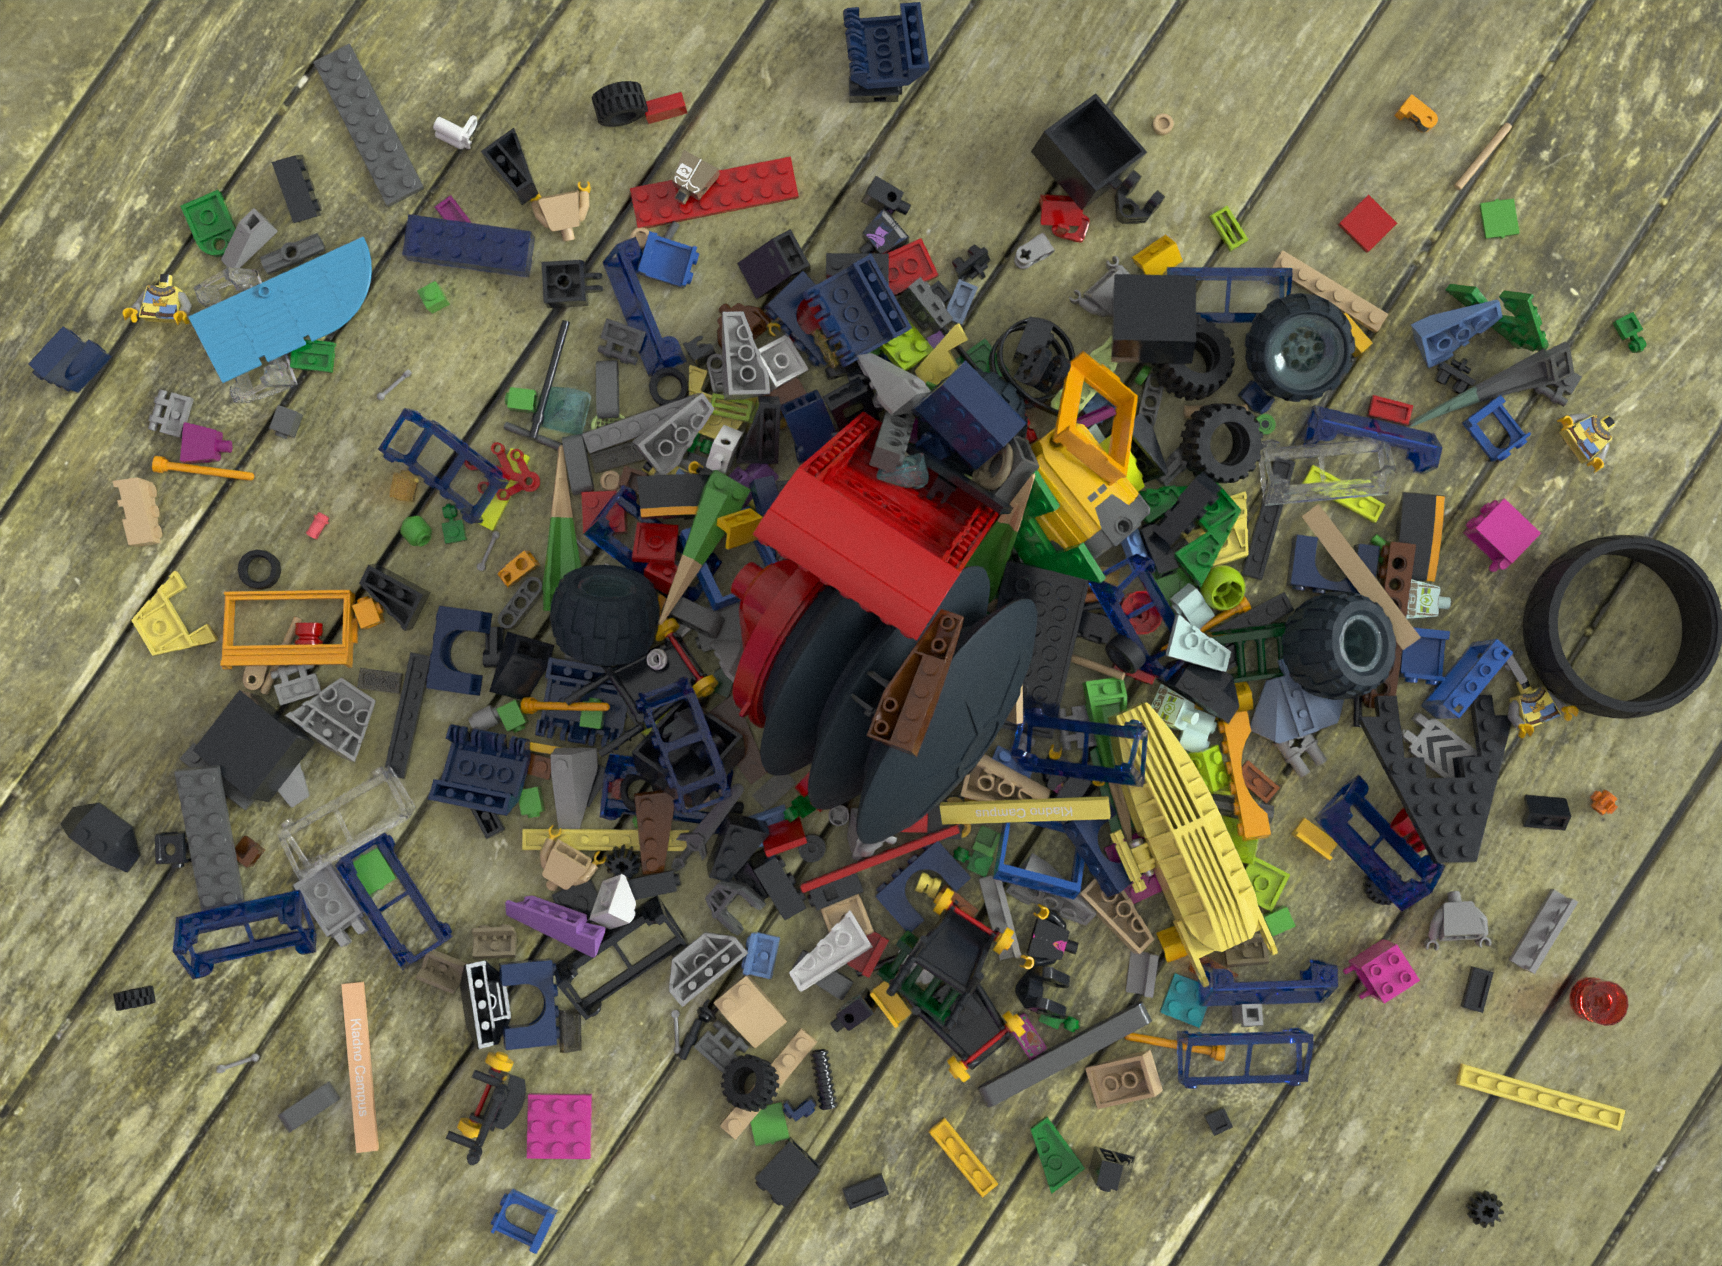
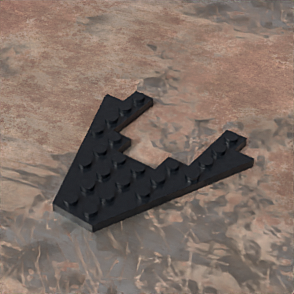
[1358,695,1512,864]

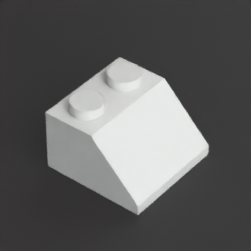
[759,335,809,392]
[589,874,636,929]

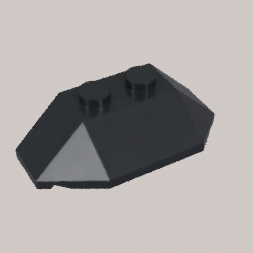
[1156,659,1240,724]
[60,802,141,873]
[460,960,511,1049]

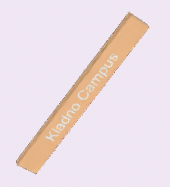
[341,981,379,1153]

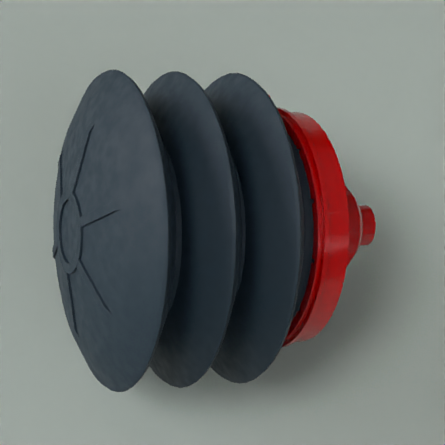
[731,560,1037,844]

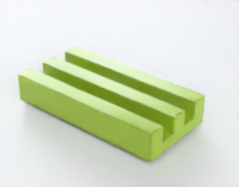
[1208,206,1248,252]
[711,393,754,422]

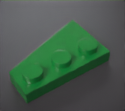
[1030,1116,1085,1194]

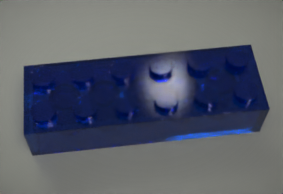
[402,214,535,278]

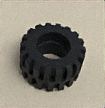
[591,81,648,127]
[721,1054,779,1112]

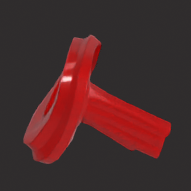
[1052,214,1090,243]

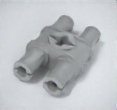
[1273,734,1327,778]

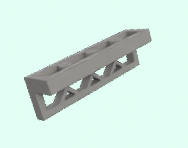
[978,874,1021,960]
[1508,889,1578,974]

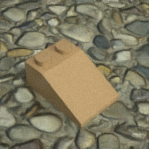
[714,975,787,1048]
[1085,1050,1163,1109]

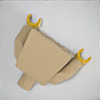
[529,181,591,241]
[540,825,606,891]

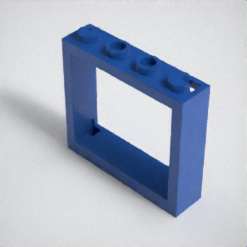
[679,506,777,611]
[1420,639,1514,719]
[993,820,1085,900]

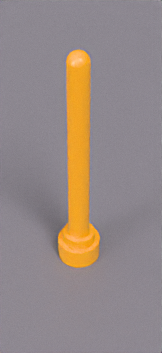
[152,456,254,481]
[1161,596,1252,655]
[521,697,610,714]
[1124,1033,1226,1062]

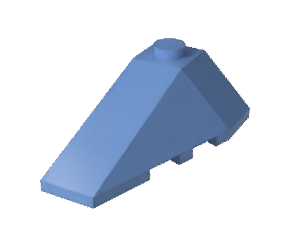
[1411,299,1502,368]

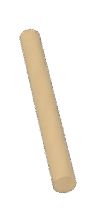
[1454,123,1512,191]
[260,616,302,695]

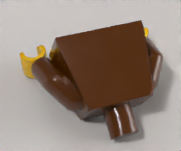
[717,303,781,350]

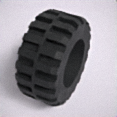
[1151,318,1235,401]
[1180,403,1264,484]

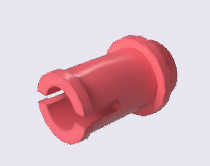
[306,512,329,540]

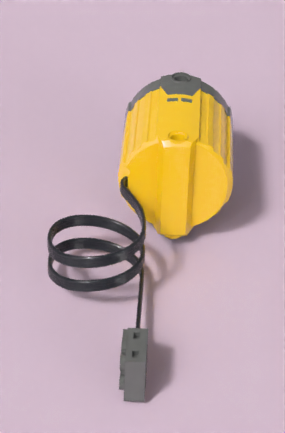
[898,277,1150,560]

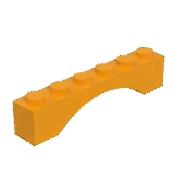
[1217,711,1271,841]

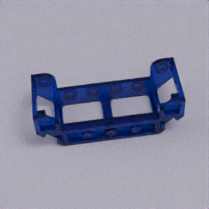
[378,408,509,524]
[635,676,732,816]

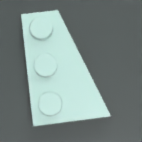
[1165,615,1231,672]

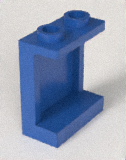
[637,231,699,289]
[1399,627,1450,685]

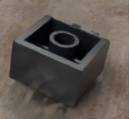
[541,260,603,308]

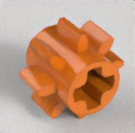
[1590,789,1618,815]

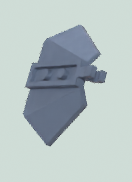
[1250,659,1344,744]

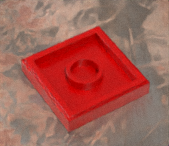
[1338,194,1398,253]
[632,522,679,564]
[763,816,807,857]

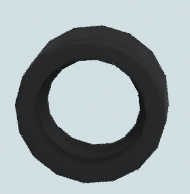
[649,367,689,406]
[237,549,281,590]
[1105,634,1146,674]
[620,771,660,812]

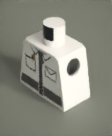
[706,425,743,474]

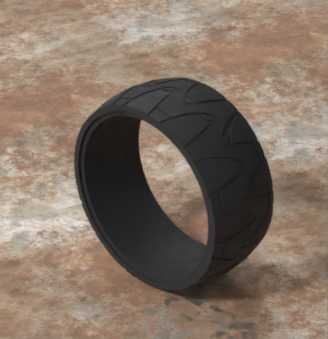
[1523,535,1722,719]

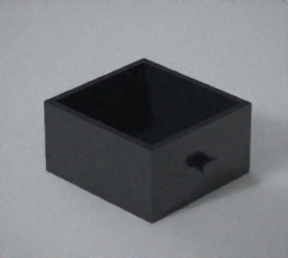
[1031,93,1147,210]
[1111,274,1201,364]
[193,690,315,802]
[632,696,745,812]

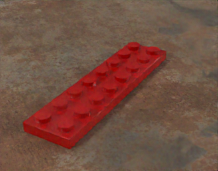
[630,156,799,229]
[784,238,939,343]

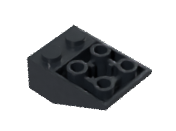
[737,229,811,300]
[489,631,555,700]

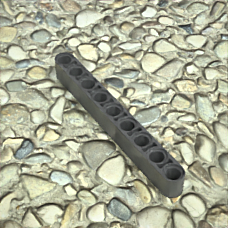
[977,1001,1152,1108]

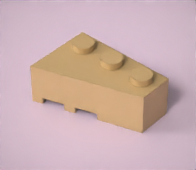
[113,477,162,547]

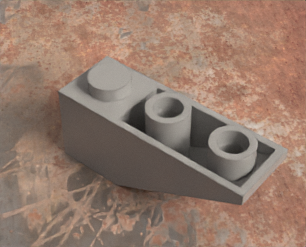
[221,208,278,274]

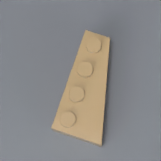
[961,754,1050,801]
[1079,876,1154,954]

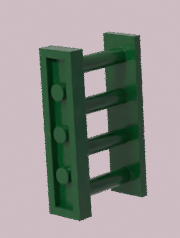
[1205,622,1286,683]
[876,930,962,1025]

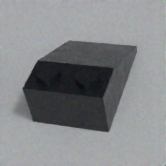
[1104,413,1168,483]

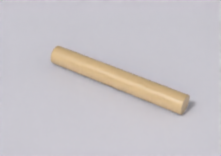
[1071,654,1125,680]

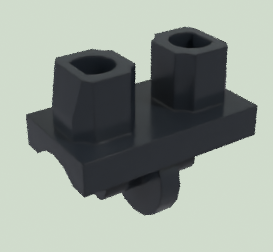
[952,244,991,281]
[1434,358,1476,394]

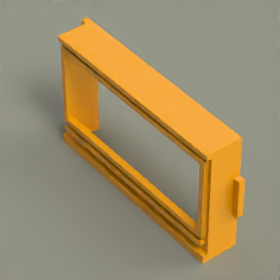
[1053,351,1138,486]
[220,590,358,670]

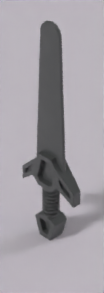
[671,783,744,872]

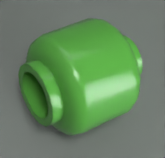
[400,516,432,547]

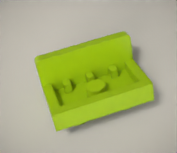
[1188,745,1229,793]

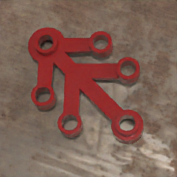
[464,442,540,501]

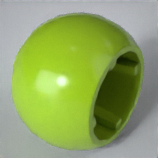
[1200,565,1245,611]

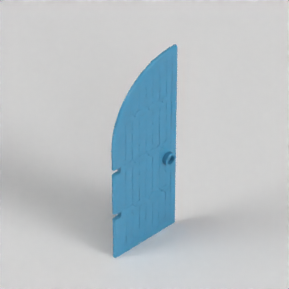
[188,237,372,383]

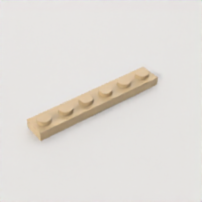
[1271,250,1388,333]
[720,1028,817,1140]

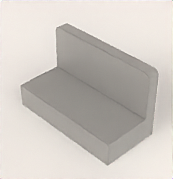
[1125,951,1159,998]

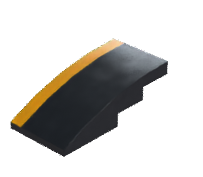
[637,474,710,520]
[1393,492,1445,582]

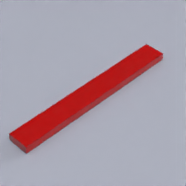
[800,824,960,893]

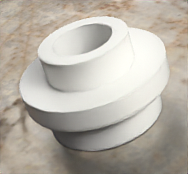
[647,649,667,670]

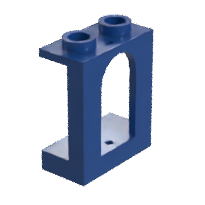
[1462,395,1531,462]
[490,1189,558,1254]

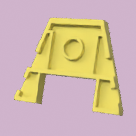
[915,323,968,385]
[688,365,765,444]
[1182,491,1248,568]
[131,571,218,656]

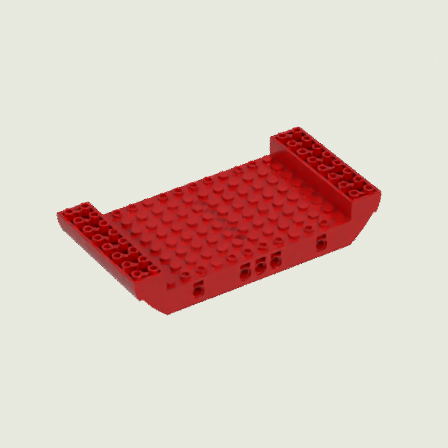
[753,411,999,641]

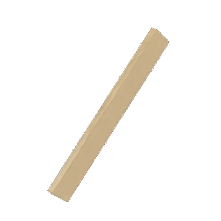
[1301,504,1421,650]

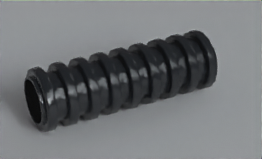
[810,1049,838,1110]

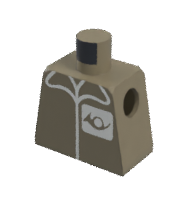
[672,150,720,205]

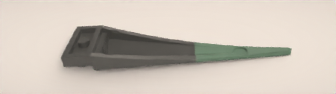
[1409,341,1575,427]

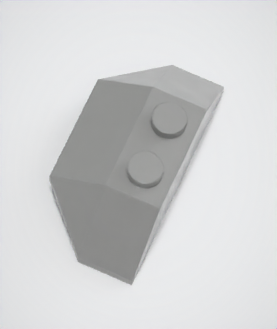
[669,932,748,1007]

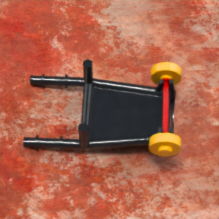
[564,618,718,757]
[886,888,1014,1033]
[899,983,1026,1082]
[445,1051,526,1166]

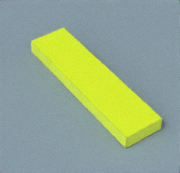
[474,448,530,531]
[1302,465,1386,523]

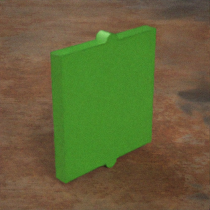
[1479,198,1520,239]
[348,847,396,897]
[750,1102,790,1146]

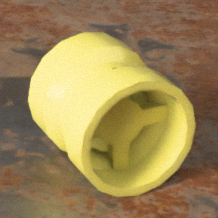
[915,872,942,899]

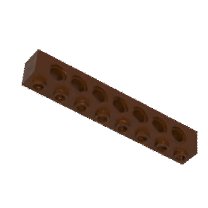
[1362,541,1416,709]

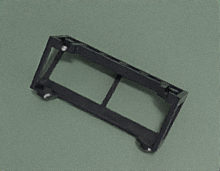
[554,896,689,1020]

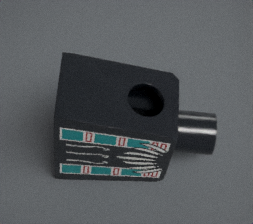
[830,987,878,1032]

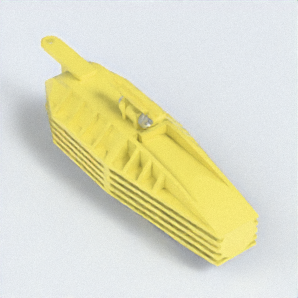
[1108,702,1278,987]

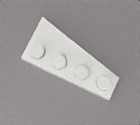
[789,911,872,992]

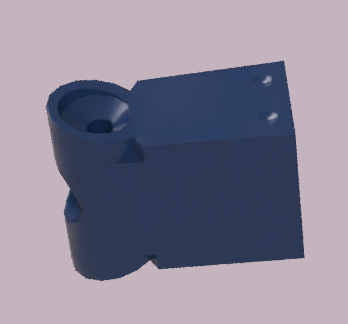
[781,389,838,465]

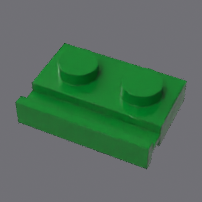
[290,339,336,373]

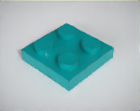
[1159,972,1214,1028]

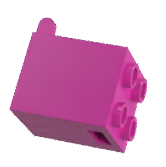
[1463,498,1541,572]
[1343,939,1420,1004]

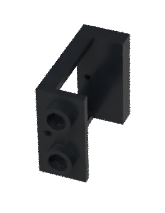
[823,377,880,432]

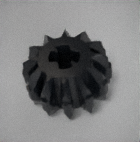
[605,844,641,879]
[1466,1190,1504,1228]

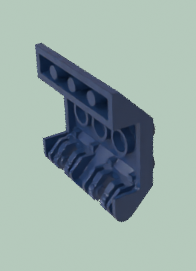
[843,2,930,89]
[802,254,912,368]
[911,360,1026,471]
[535,657,627,750]
[428,724,531,816]

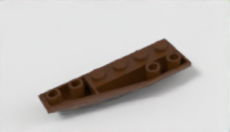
[867,609,964,757]

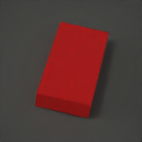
[1367,395,1413,426]

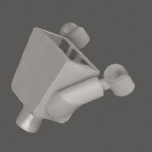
[1069,256,1129,317]
[847,808,897,861]
[1424,891,1492,951]

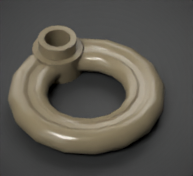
[972,443,1014,491]

